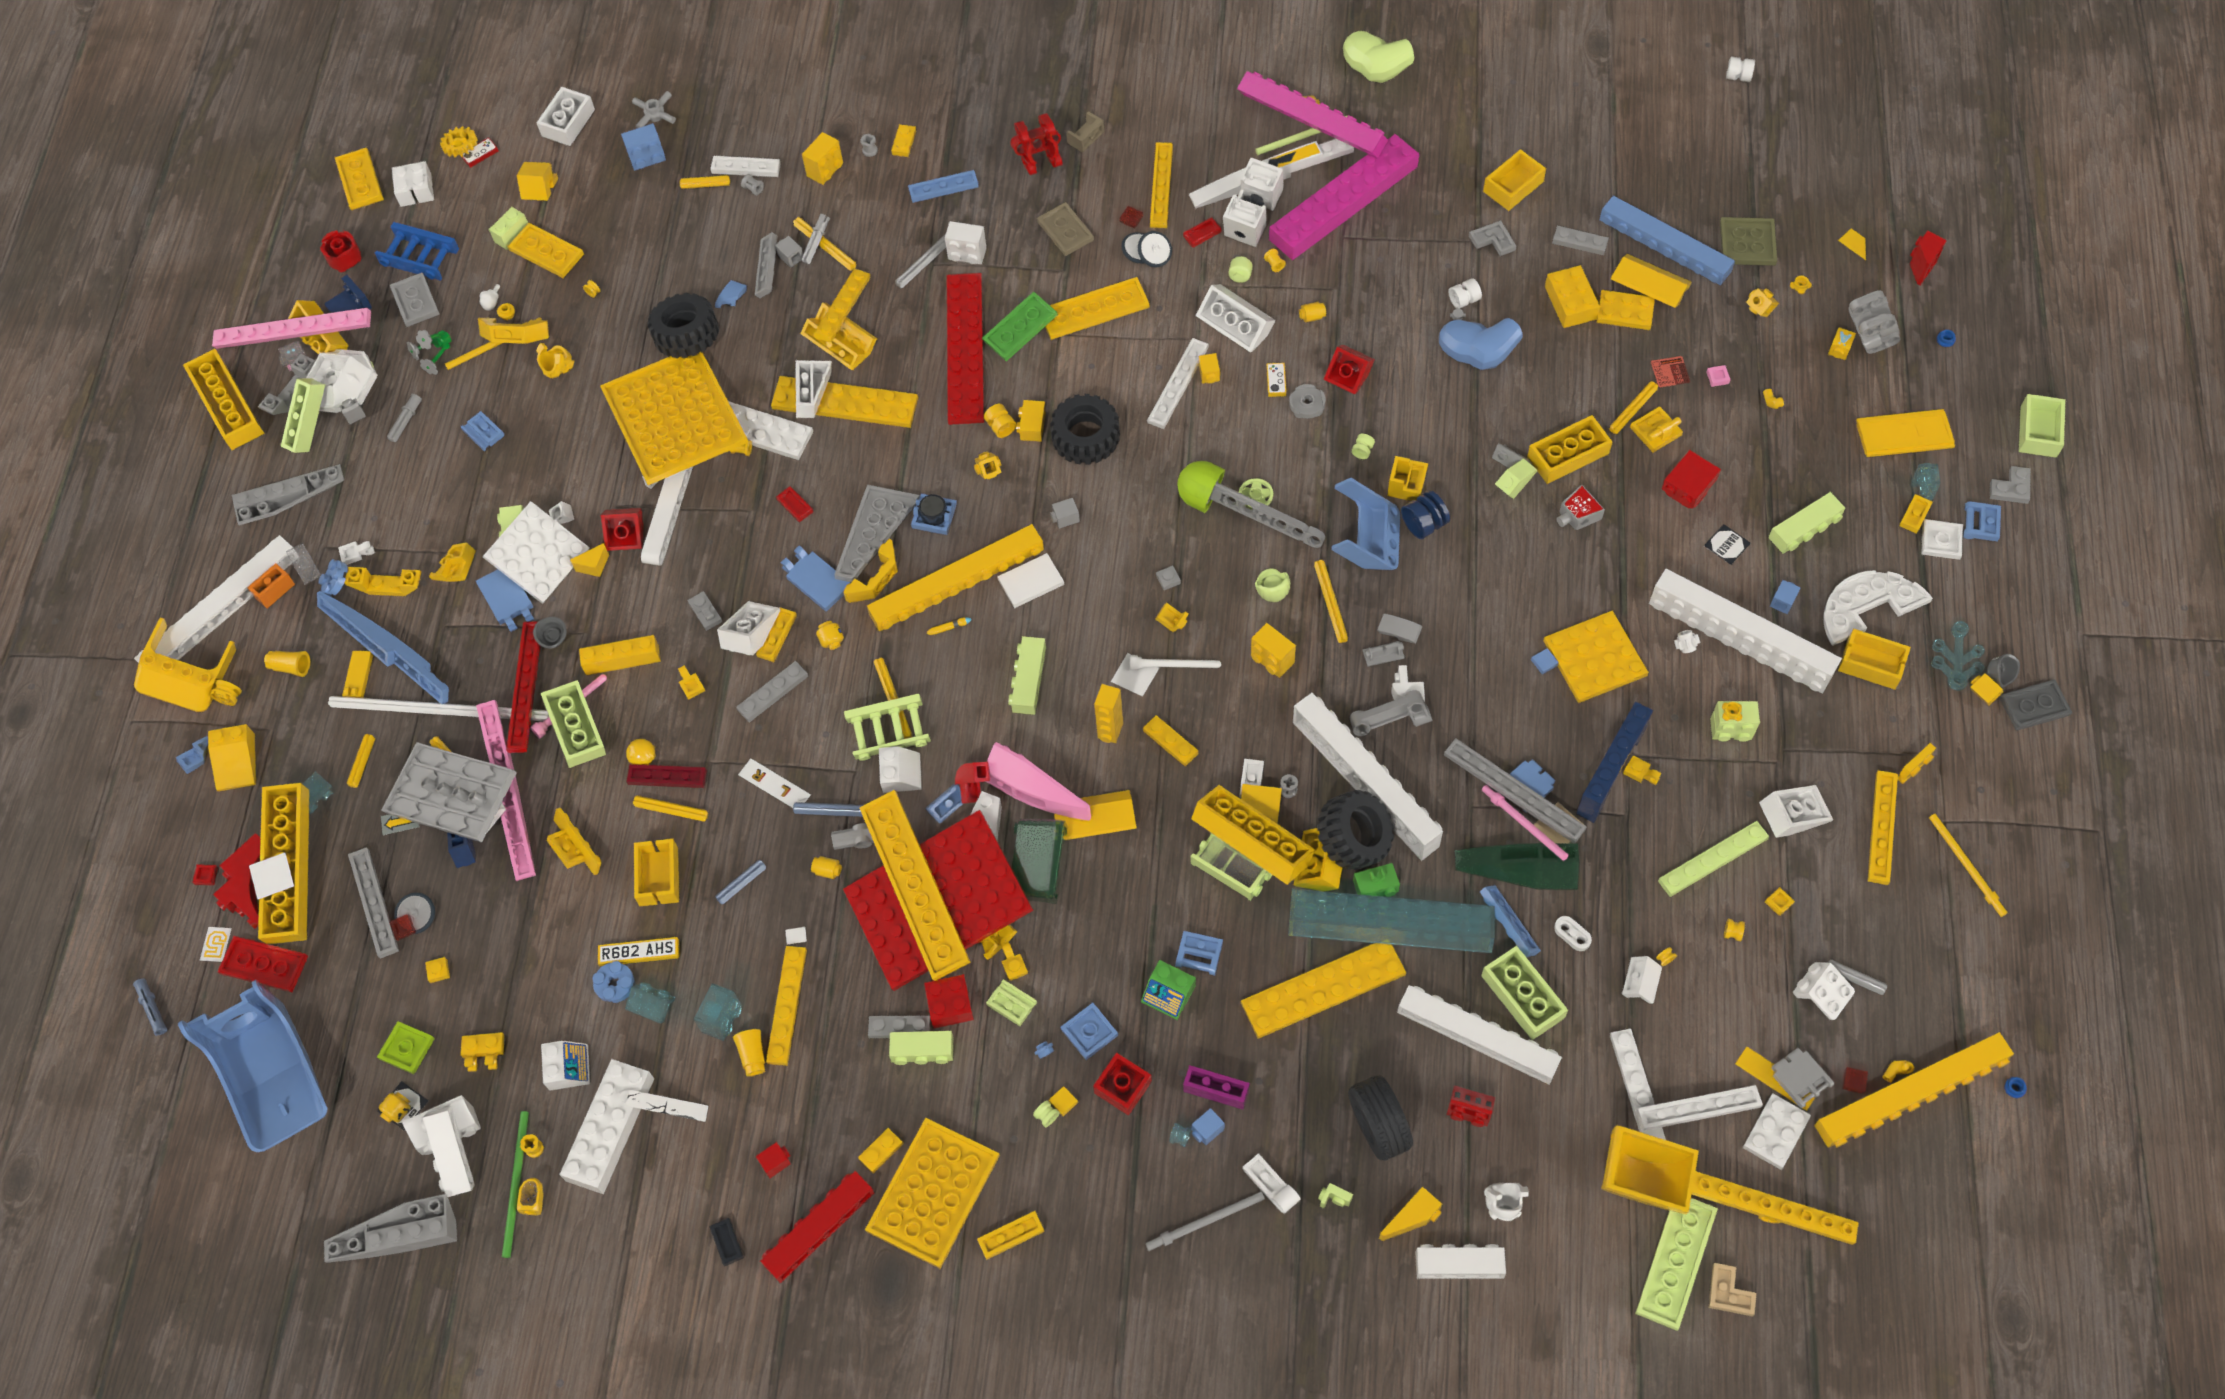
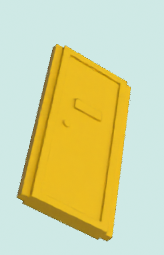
[1856,409,1955,457]

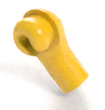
[1763,389,1784,409]
[1882,1060,1914,1082]

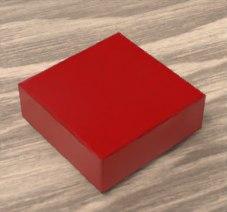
[192,864,218,886]

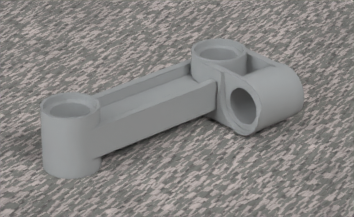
[1350,690,1433,736]

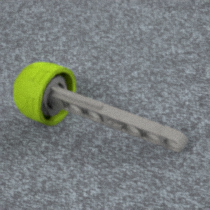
[1177,461,1325,548]

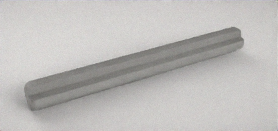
[895,234,946,288]

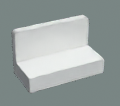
[1622,956,1662,1004]

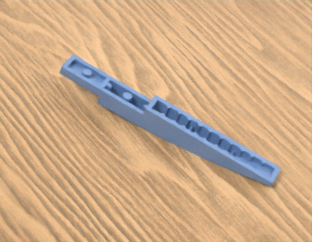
[317,591,449,705]

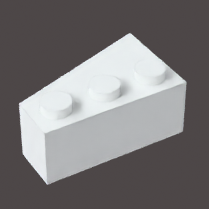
[796,361,832,418]
[970,791,1002,841]

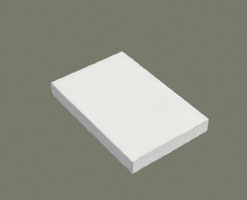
[997,553,1064,608]

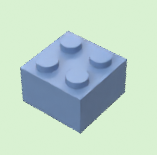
[621,124,666,171]

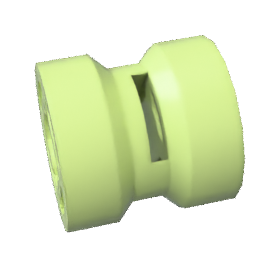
[1352,434,1375,459]

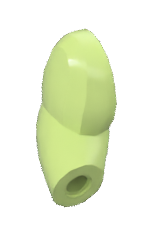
[1343,31,1414,83]

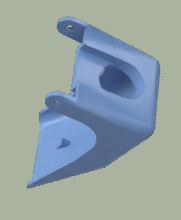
[178,980,327,1152]

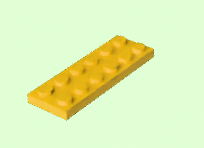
[1045,277,1150,340]

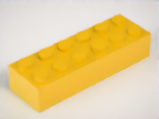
[183,349,264,450]
[1191,785,1315,885]

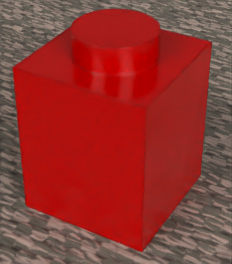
[755,1142,791,1178]

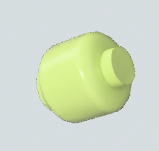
[1228,256,1253,283]

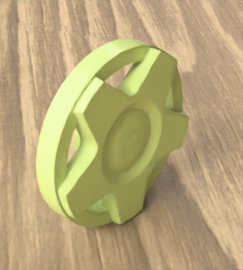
[1239,478,1273,510]

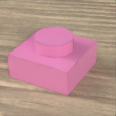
[1706,365,1730,387]

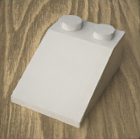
[717,601,780,656]
[1759,785,1833,838]

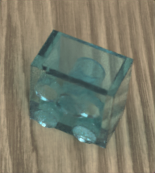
[694,983,742,1041]

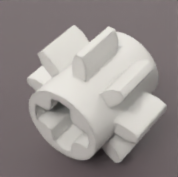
[1674,630,1700,653]

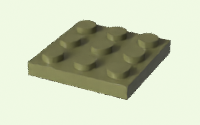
[1720,217,1777,266]

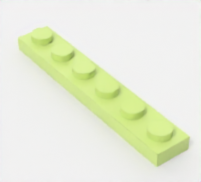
[1658,821,1769,897]

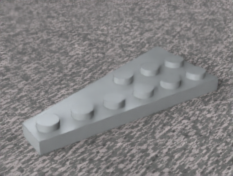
[834,485,920,582]

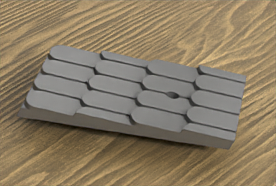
[381,742,517,842]

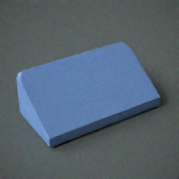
[925,784,964,824]

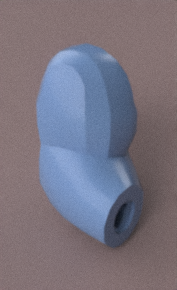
[1439,318,1523,370]

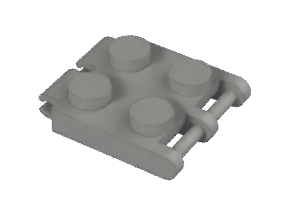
[1771,1048,1834,1108]

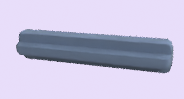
[715,860,766,904]

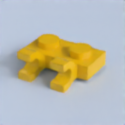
[461,1033,505,1072]

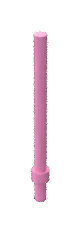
[1482,785,1568,861]

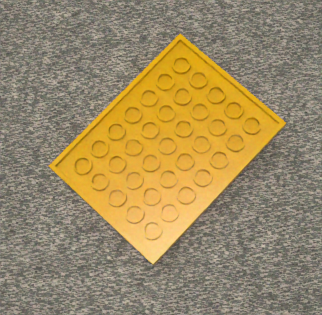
[600,352,749,485]

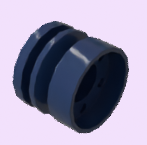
[1401,490,1450,540]

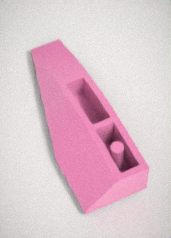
[986,742,1091,821]

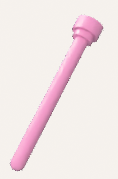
[530,674,607,739]

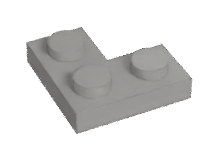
[1469,221,1516,256]
[1990,466,2031,504]

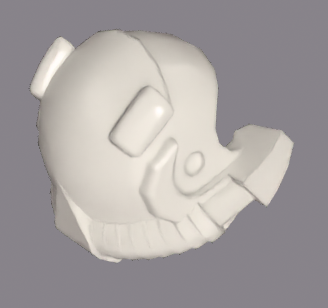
[1484,1182,1529,1221]

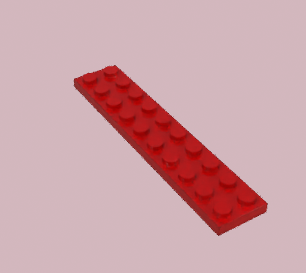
[947,273,984,425]

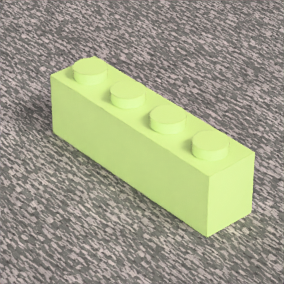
[281,378,325,453]
[1769,492,1845,554]
[1009,636,1046,715]

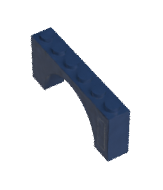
[1576,701,1653,823]

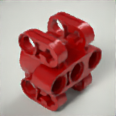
[1010,113,1062,175]

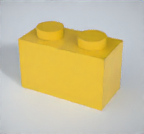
[1016,400,1046,442]

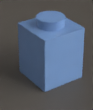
[1770,580,1800,614]
[1192,1108,1225,1145]

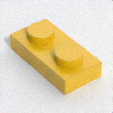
[891,124,916,157]
[1899,494,1933,534]
[858,1128,903,1174]

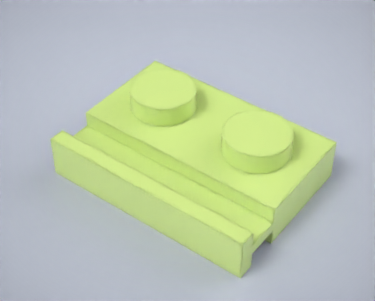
[986,979,1037,1026]

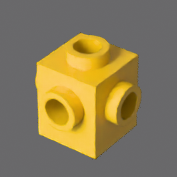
[1746,288,1779,317]
[974,452,1002,479]

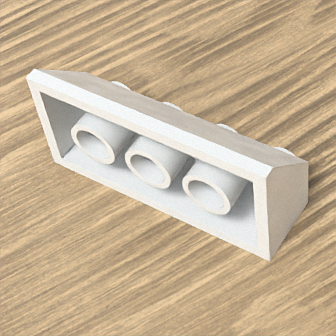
[1196,284,1276,352]

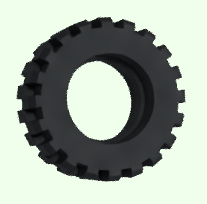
[647,293,719,358]
[1050,394,1120,465]
[1317,790,1394,870]

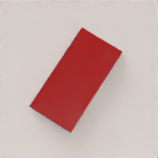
[217,936,308,993]

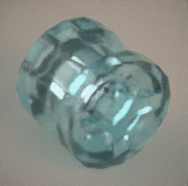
[1169,1122,1192,1148]

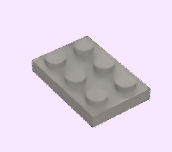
[390,273,440,327]

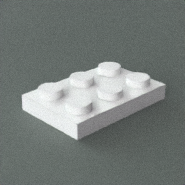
[1743,1093,1811,1170]

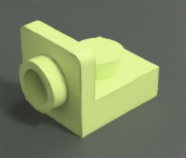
[1318,1183,1353,1208]

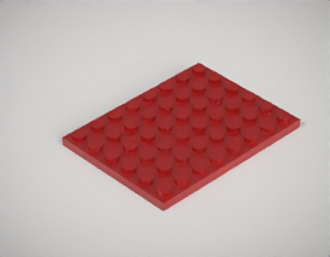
[843,810,1034,991]

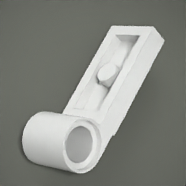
[1243,1154,1301,1214]

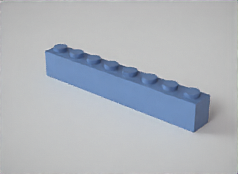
[1600,196,1735,286]

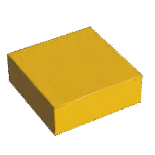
[1765,887,1795,916]
[1049,1086,1078,1116]

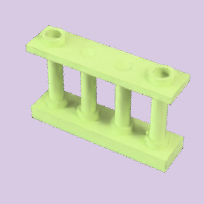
[844,694,931,761]

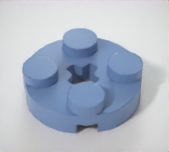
[319,559,348,597]
[592,961,635,1003]

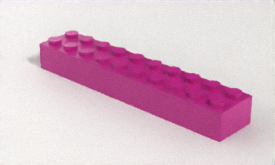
[1269,134,1419,261]

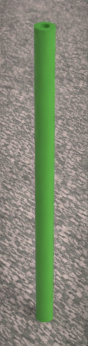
[502,1111,529,1258]

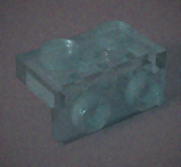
[303,771,333,814]
[625,982,675,1024]

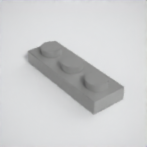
[1553,226,1609,255]
[868,1016,931,1038]

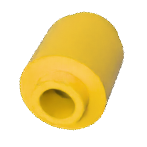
[1299,302,1326,322]
[811,856,842,879]

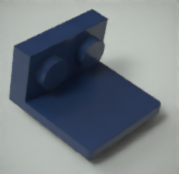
[324,275,372,313]

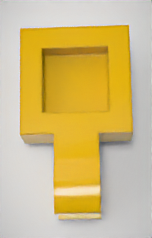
[678,665,705,700]
[1623,755,1661,785]
[1001,942,1028,982]

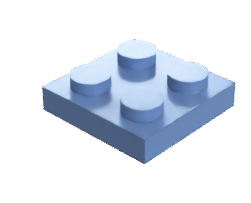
[1061,1003,1118,1060]

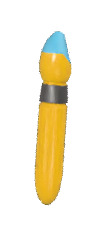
[927,617,971,635]

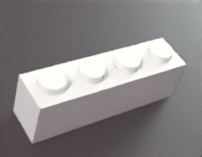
[421,1106,475,1197]
[1416,1244,1506,1279]

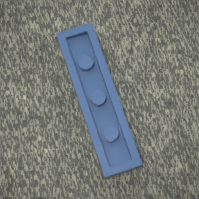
[908,170,979,203]
[1480,885,1541,957]

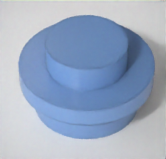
[1034,1041,1054,1059]

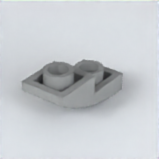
[1377,614,1422,644]

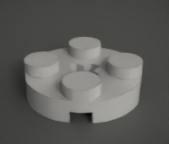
[1289,384,1326,418]

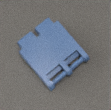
[1509,759,1556,813]

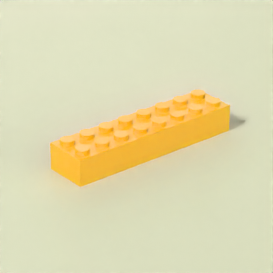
[258,783,309,944]

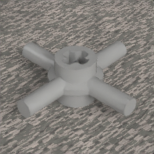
[632,91,676,128]

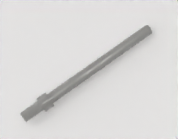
[1145,1192,1265,1251]

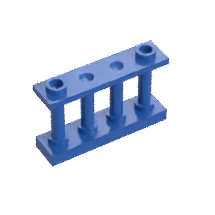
[375,222,459,281]

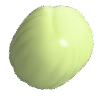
[1255,568,1290,602]

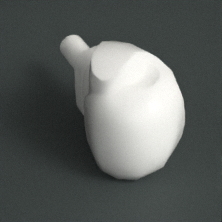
[480,284,500,311]

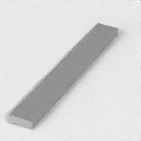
[1444,738,1587,844]

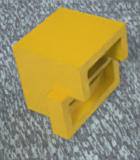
[517,162,558,201]
[1387,456,1428,501]

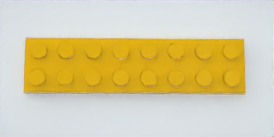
[771,376,918,428]
[1241,938,1406,1039]

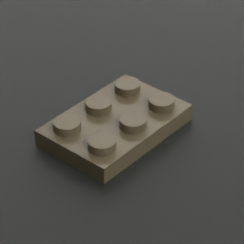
[1037,202,1094,256]

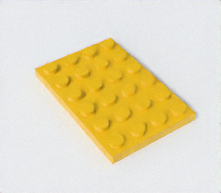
[865,1118,1000,1269]

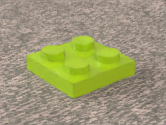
[377,1021,435,1075]

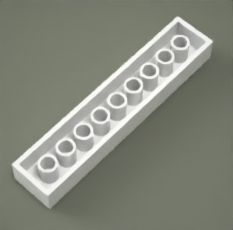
[1649,569,1842,694]
[1293,693,1443,861]

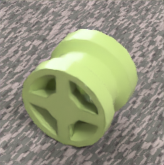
[1033,1100,1060,1127]

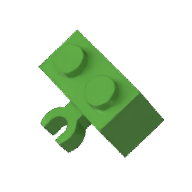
[1353,863,1400,902]

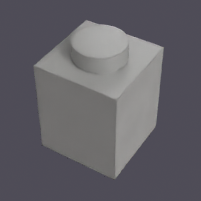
[775,236,803,268]
[1050,498,1080,528]

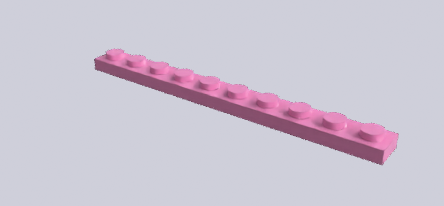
[212,308,371,349]

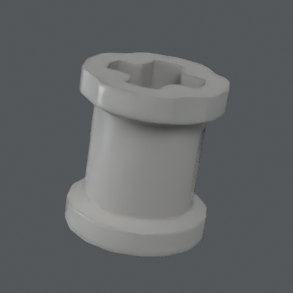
[860,134,878,157]
[741,174,764,195]
[1280,774,1298,798]

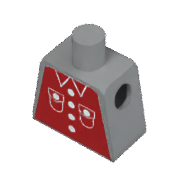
[1557,485,1605,530]

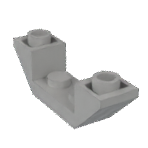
[258,354,315,415]
[339,398,366,424]

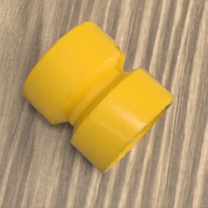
[984,404,1017,438]

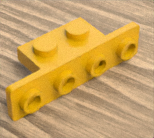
[547,808,601,875]

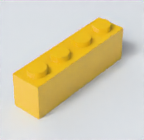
[579,635,661,675]
[1094,684,1123,743]

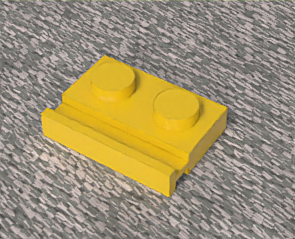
[1898,743,1936,784]

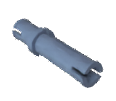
[133,978,167,1036]

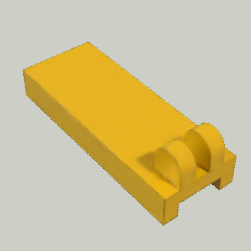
[342,651,373,698]

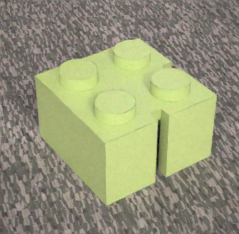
[1710,701,1760,742]

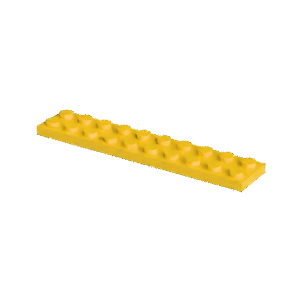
[860,790,971,981]

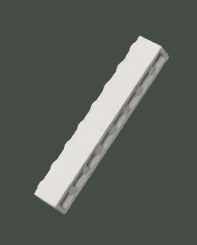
[1397,985,1562,1085]

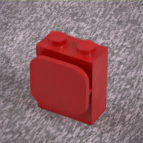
[1662,450,1721,509]

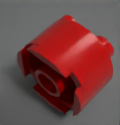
[320,230,362,272]

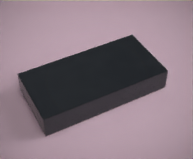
[709,1218,744,1267]

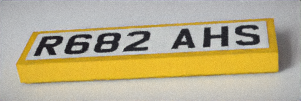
[598,937,679,966]

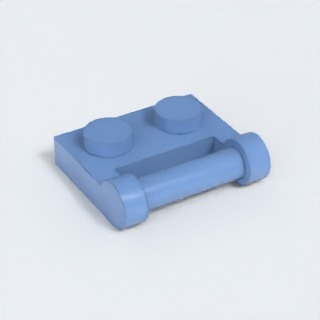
[1963,502,2001,542]
[1175,931,1223,976]

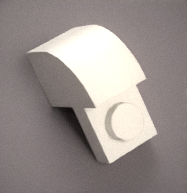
[1391,665,1425,702]

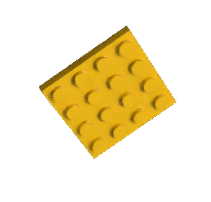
[1543,611,1649,703]

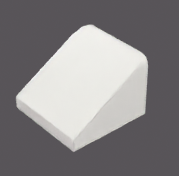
[549,501,574,524]

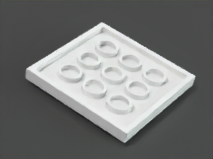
[483,501,589,604]

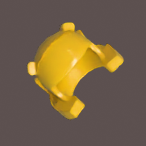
[536,343,575,378]

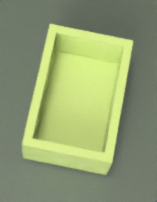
[2019,394,2065,458]

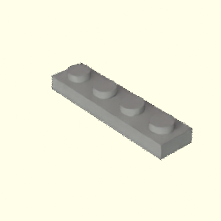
[755,232,777,298]
[736,661,808,723]

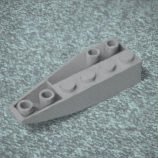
[232,464,344,525]
[324,1194,457,1263]

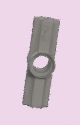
[831,823,874,850]

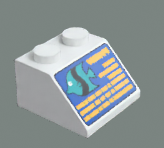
[541,1041,590,1091]

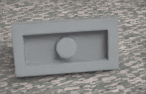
[687,591,722,631]

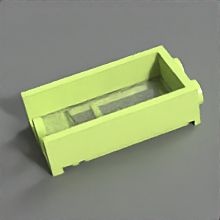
[1191,833,1272,901]

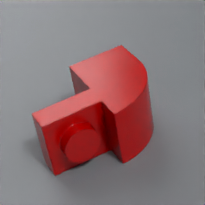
[955,762,990,804]

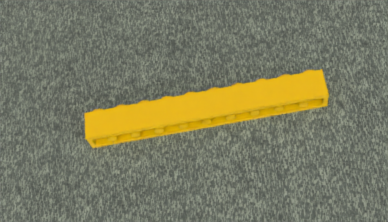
[867,524,1044,631]
[1814,1032,2014,1148]

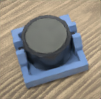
[911,494,957,535]

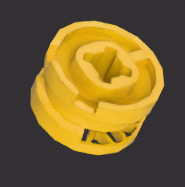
[210,680,242,706]

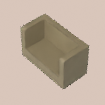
[1066,111,1104,153]

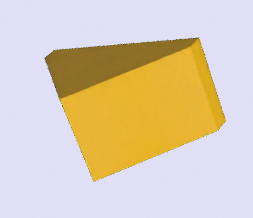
[570,543,609,577]

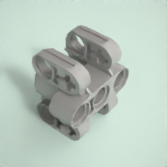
[1848,290,1901,354]

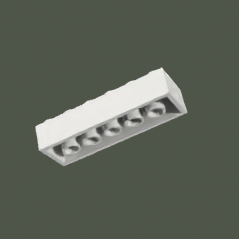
[560,1059,654,1194]

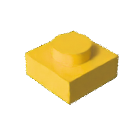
[425,957,450,983]

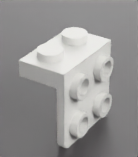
[1793,962,1855,1020]

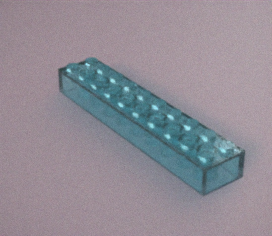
[1288,889,1495,953]

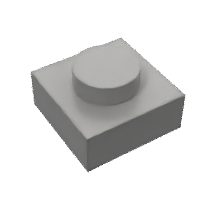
[1156,566,1181,590]

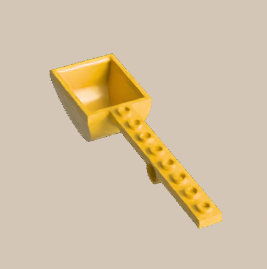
[1601,1126,1858,1245]

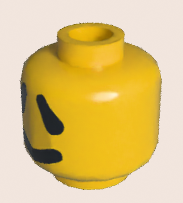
[379,1091,411,1123]

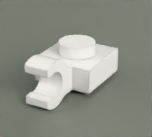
[338,541,375,565]

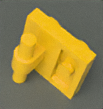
[1630,406,1683,453]

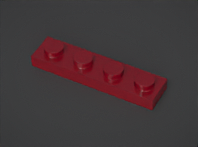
[626,764,707,788]

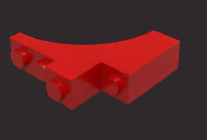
[213,833,261,929]

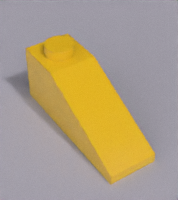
[1379,1187,1442,1241]

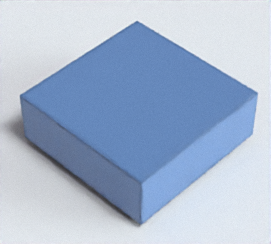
[1531,648,1559,674]

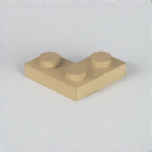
[1708,1263,1756,1316]

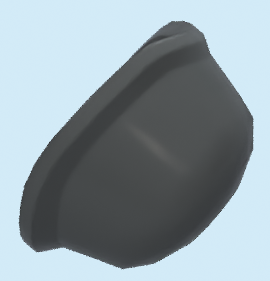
[533,617,567,649]
[1987,654,2020,688]

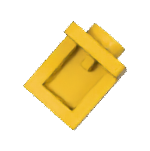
[1155,603,1189,632]

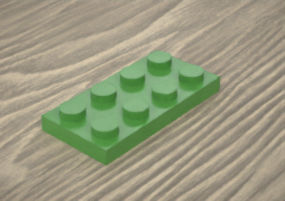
[982,292,1058,361]

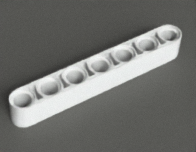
[641,467,693,566]

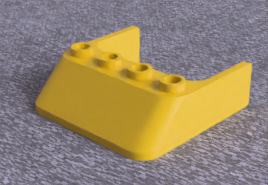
[134,617,236,712]

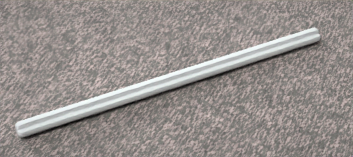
[328,696,549,721]

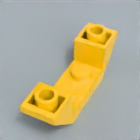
[478,318,549,344]
[843,539,898,603]
[344,567,421,596]

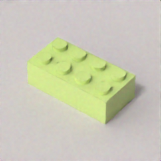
[541,680,606,768]
[1482,946,1568,1040]

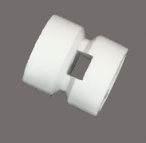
[1726,57,1755,82]
[1449,278,1482,309]

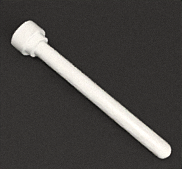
[1130,655,1221,670]

